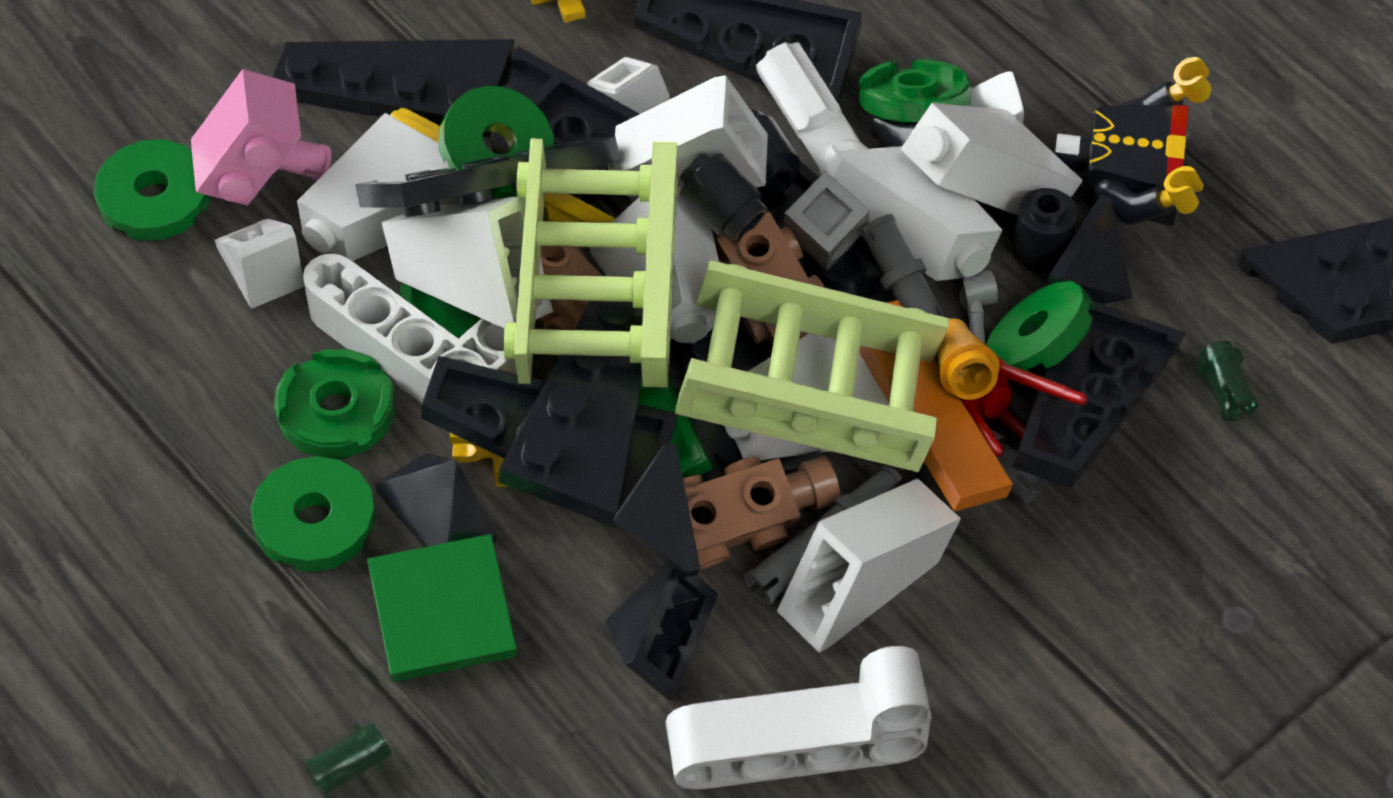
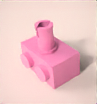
[191,69,332,206]

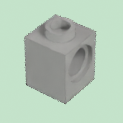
[784,171,870,271]

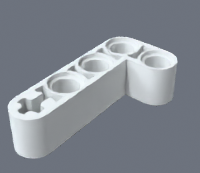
[303,254,517,404]
[665,646,931,789]

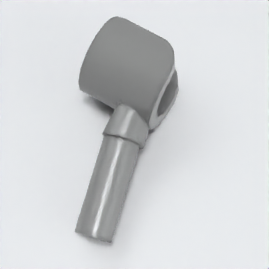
[959,270,998,343]

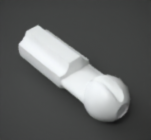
[756,42,868,175]

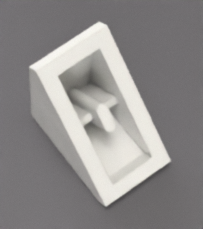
[214,218,305,309]

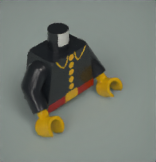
[1055,57,1212,226]

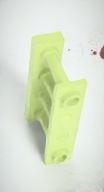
[504,138,679,387]
[675,260,949,472]

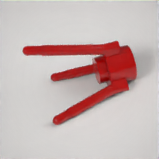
[960,356,1088,457]

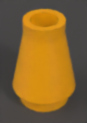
[937,318,999,400]

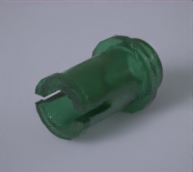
[1196,341,1259,421]
[303,722,392,797]

